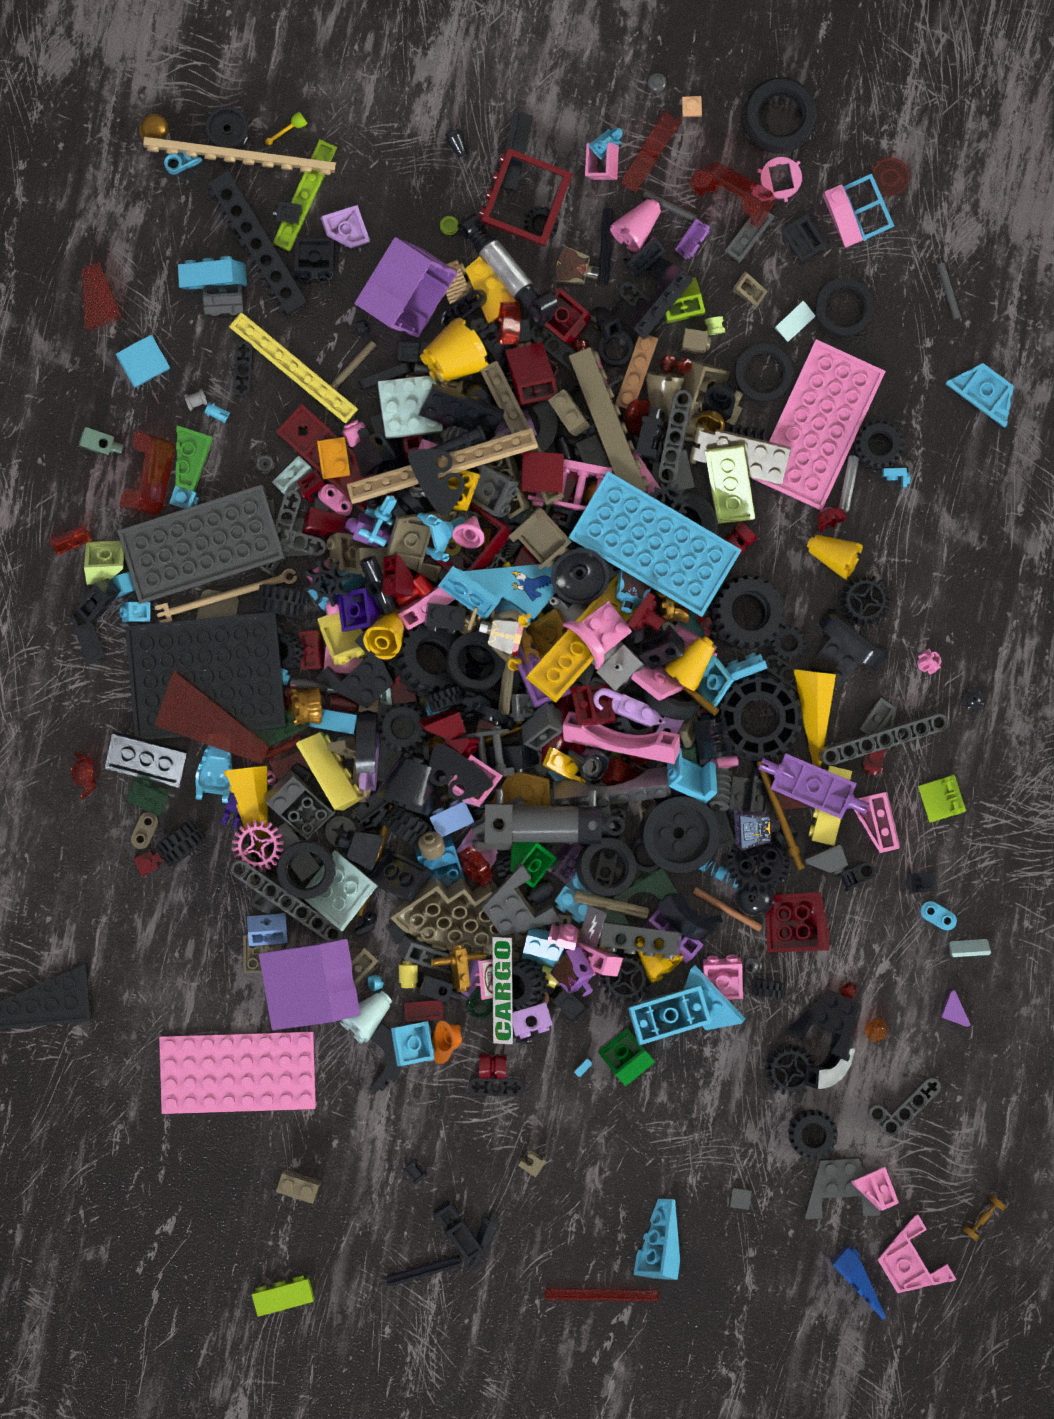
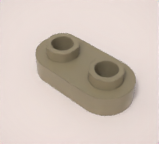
[131,812,159,849]

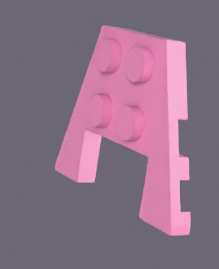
[877,1214,956,1293]

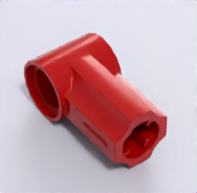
[394,572,434,607]

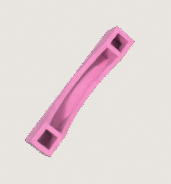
[563,712,680,764]

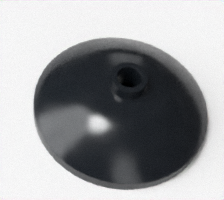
[551,548,609,604]

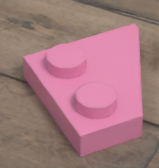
[851,1167,899,1210]

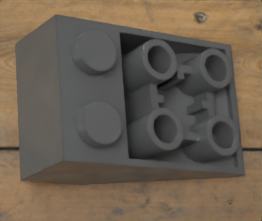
[264,769,334,840]

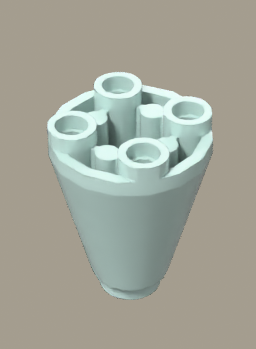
[340,991,392,1044]

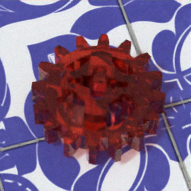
[459,847,493,887]

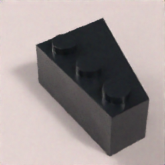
[471,742,539,773]

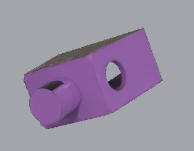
[550,947,594,996]

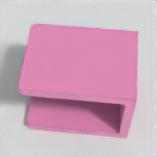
[585,142,619,180]

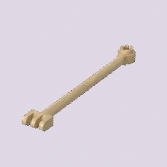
[155,569,297,623]

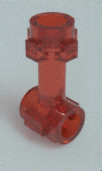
[660,354,692,373]

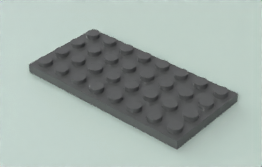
[118,485,285,604]

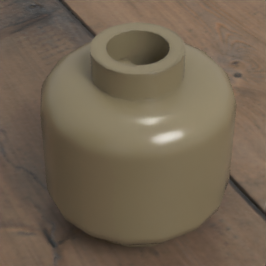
[418,831,445,860]

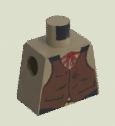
[553,245,599,285]

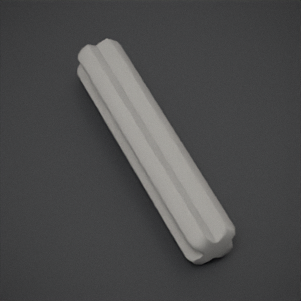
[839,455,859,512]

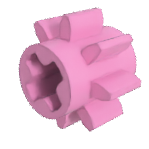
[917,649,941,675]

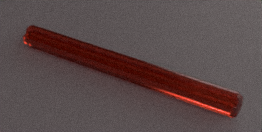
[545,1289,659,1302]

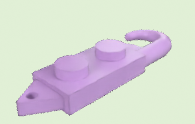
[593,688,666,728]

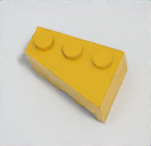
[465,256,518,324]

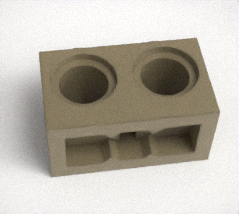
[681,328,711,355]

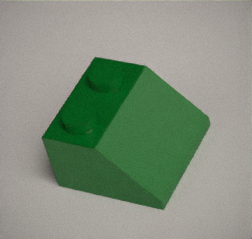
[511,842,557,888]
[598,1028,655,1086]

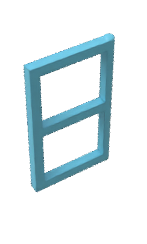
[843,174,895,241]

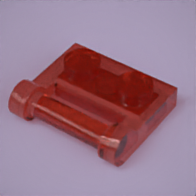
[264,735,309,781]

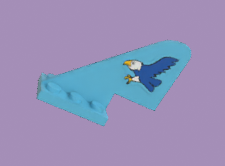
[438,564,556,620]

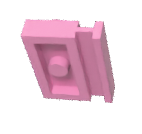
[547,923,579,950]

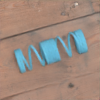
[699,861,738,888]

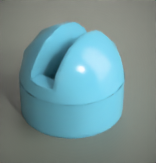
[368,975,384,991]

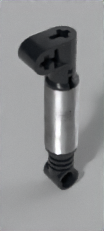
[458,213,558,326]

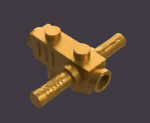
[431,945,487,992]

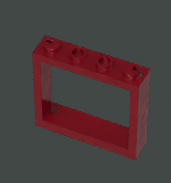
[479,148,573,247]
[425,502,512,571]

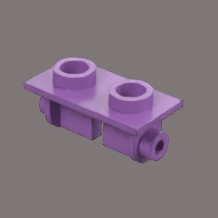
[675,218,710,259]

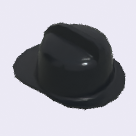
[703,380,735,422]

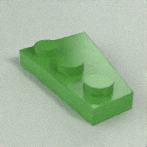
[176,425,213,491]

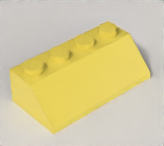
[296,732,363,811]

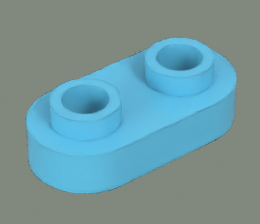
[920,901,957,930]

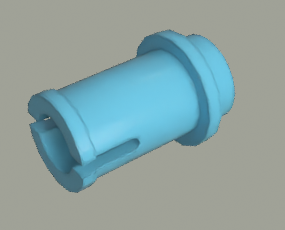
[204,402,230,423]

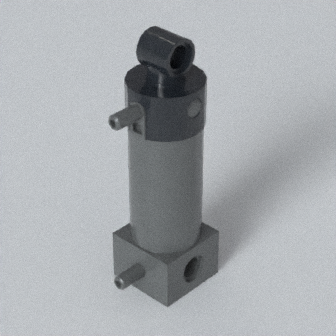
[485,788,625,845]

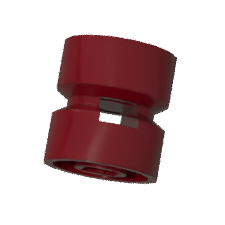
[723,521,758,557]
[479,1054,507,1079]

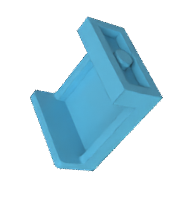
[667,748,717,803]

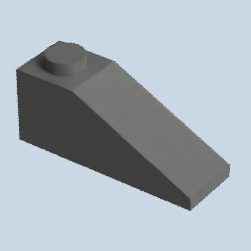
[397,935,452,975]

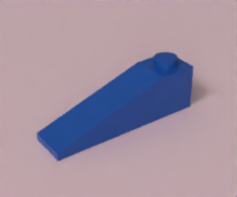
[830,1245,886,1320]

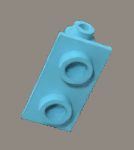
[588,128,623,159]

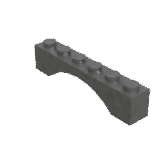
[553,767,672,806]

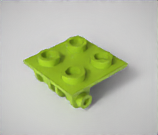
[918,775,966,823]

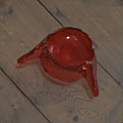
[71,752,97,799]

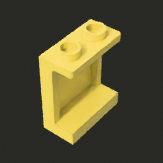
[317,612,367,666]

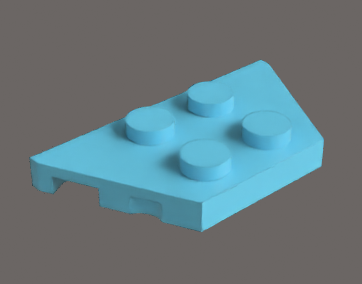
[946,363,1014,428]
[684,965,746,1030]

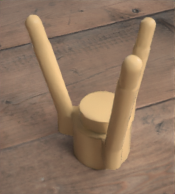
[459,602,481,634]

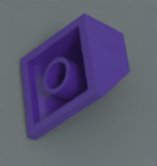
[337,588,380,632]

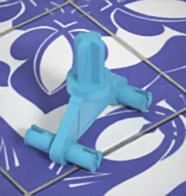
[358,495,397,547]
[417,512,466,562]

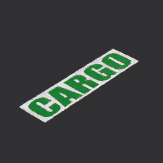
[492,937,513,1044]

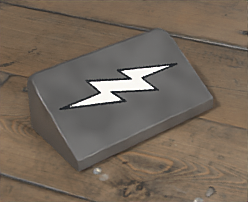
[579,905,607,948]

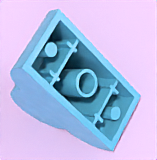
[628,986,712,1045]

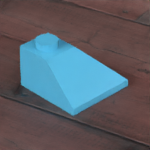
[697,655,734,707]

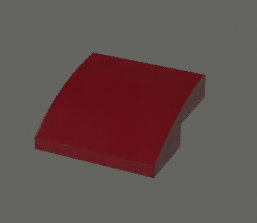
[521,452,564,494]
[571,684,616,725]

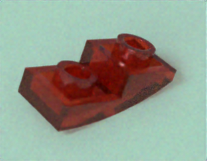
[498,302,520,344]

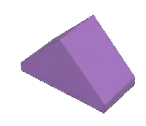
[940,989,970,1027]

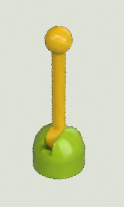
[265,111,308,145]

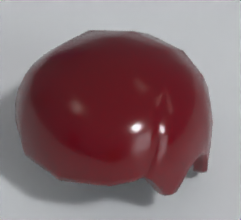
[817,506,846,531]

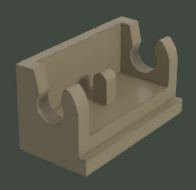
[518,1150,546,1177]

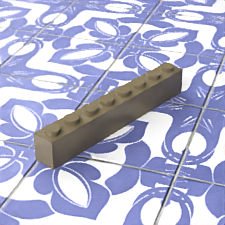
[569,347,649,493]

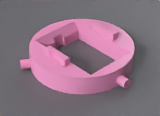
[758,157,802,202]

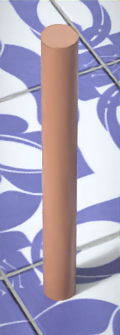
[692,887,763,932]

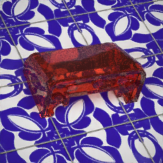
[689,162,775,229]
[119,431,175,515]

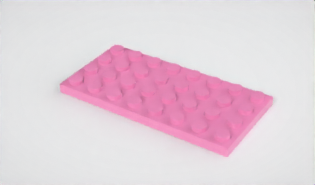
[752,339,886,510]
[159,1031,316,1114]

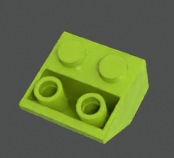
[658,277,705,324]

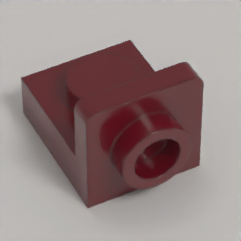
[297,469,325,503]
[862,746,885,776]

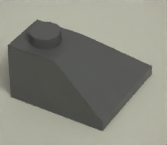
[802,844,848,875]

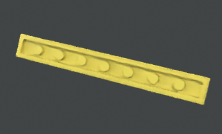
[229,313,358,424]

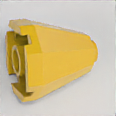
[637,936,684,983]

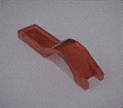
[620,110,682,193]

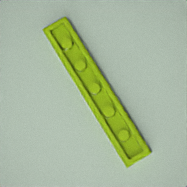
[272,139,337,252]

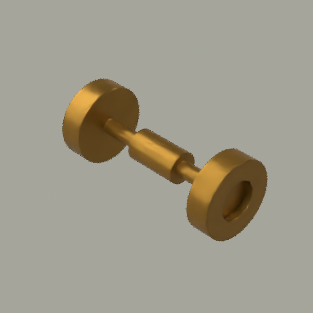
[962,1194,1007,1241]

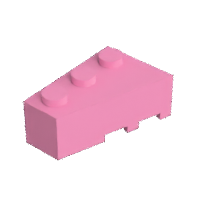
[854,791,900,853]

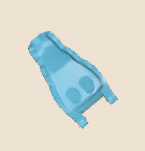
[195,733,233,803]

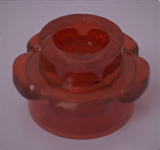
[571,339,590,353]
[839,982,857,999]

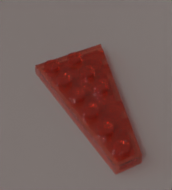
[155,671,269,764]

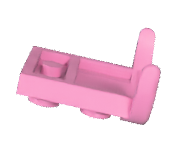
[563,601,632,670]

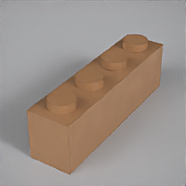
[615,335,658,413]

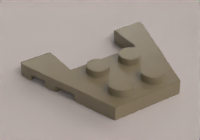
[386,510,457,583]

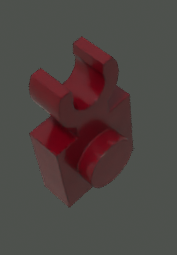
[133,851,165,876]

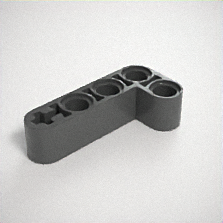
[867,1077,941,1136]

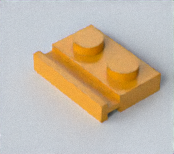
[317,437,350,479]

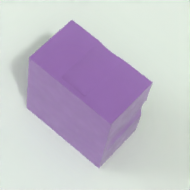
[354,237,458,337]
[259,939,360,1030]

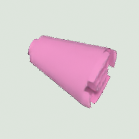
[610,199,661,252]

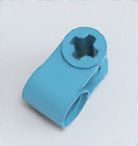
[164,152,202,174]

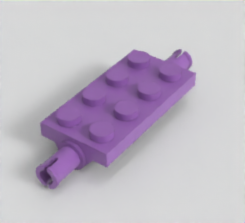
[758,753,870,819]

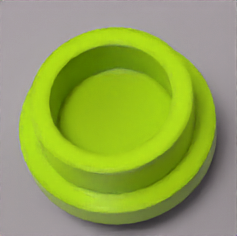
[440,216,458,235]

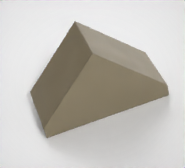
[732,272,768,307]

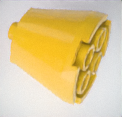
[420,318,489,383]

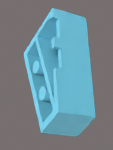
[178,256,247,289]

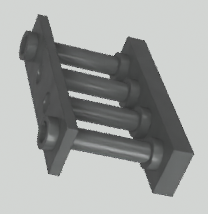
[439,726,515,784]

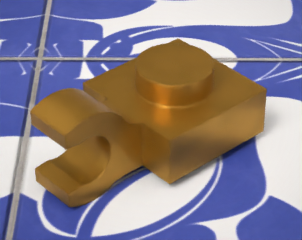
[520,628,540,664]

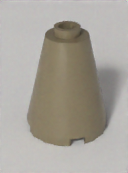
[646,372,684,422]

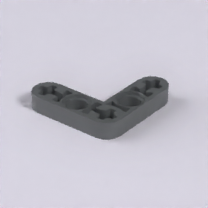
[275,490,327,556]

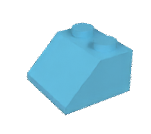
[521,928,564,968]

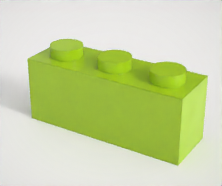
[252,1275,315,1317]

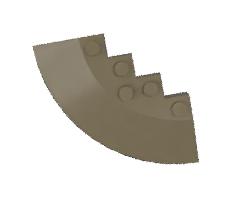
[390,875,549,955]

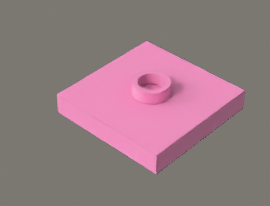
[631,666,684,701]

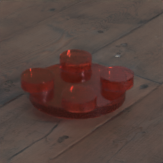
[625,399,650,435]

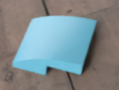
[116,335,170,388]

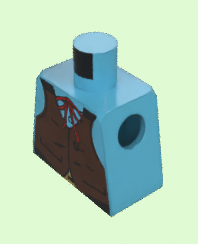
[615,569,652,613]

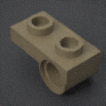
[328,734,356,759]

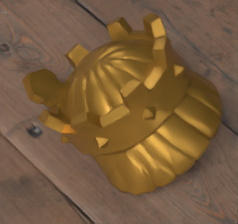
[656,591,689,623]
[287,687,322,726]

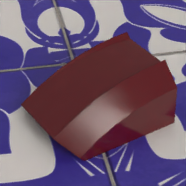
[543,288,590,343]

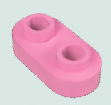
[318,484,352,516]

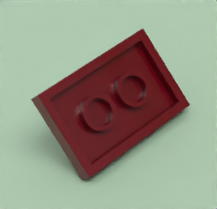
[627,592,666,632]

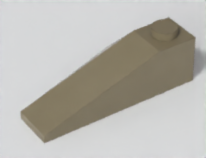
[679,360,730,442]

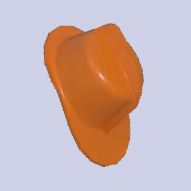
[431,1021,462,1064]

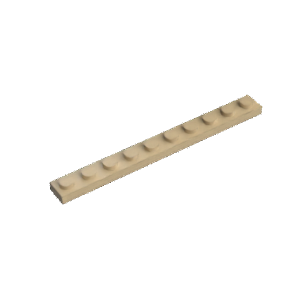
[143,137,336,175]
[347,428,538,504]

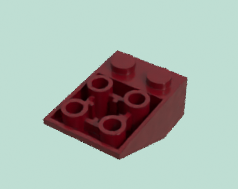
[505,342,558,406]

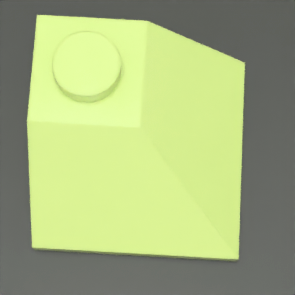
[84,541,124,585]

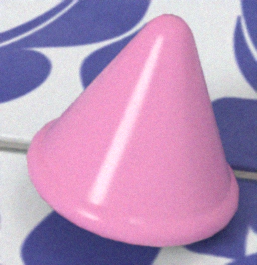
[452,516,484,549]

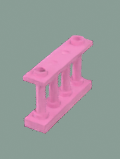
[528,459,614,512]

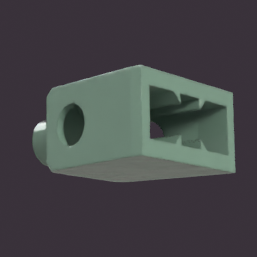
[78,427,123,456]

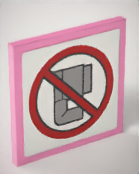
[475,959,493,1000]

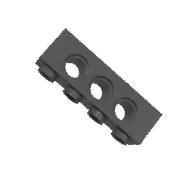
[600,923,682,959]

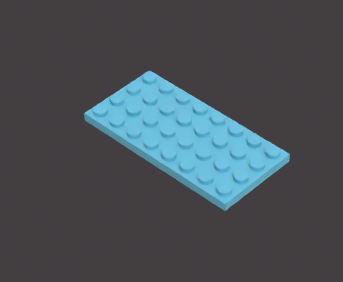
[569,471,741,617]

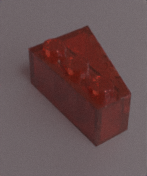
[82,262,123,332]

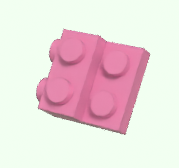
[703,955,743,1000]

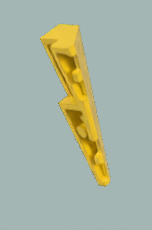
[793,669,836,768]
[224,766,268,862]

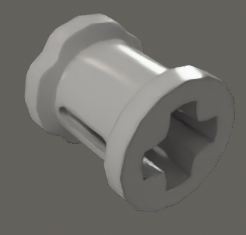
[184,389,208,411]

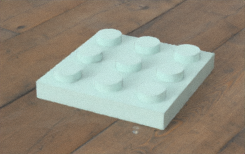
[378,376,443,439]
[304,850,378,931]

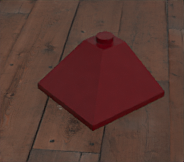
[766,892,829,953]

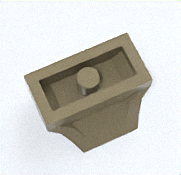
[349,947,379,985]

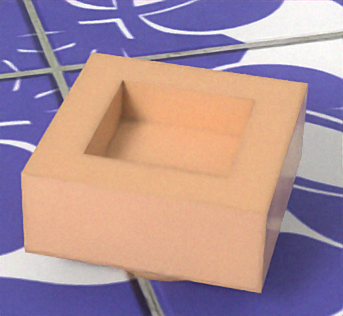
[682,96,702,117]

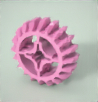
[232,820,284,872]

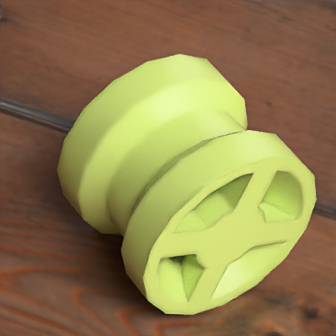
[704,317,725,335]

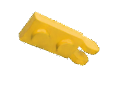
[542,747,586,784]

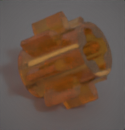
[864,1019,889,1042]

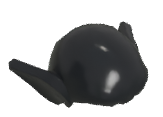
[568,748,613,781]

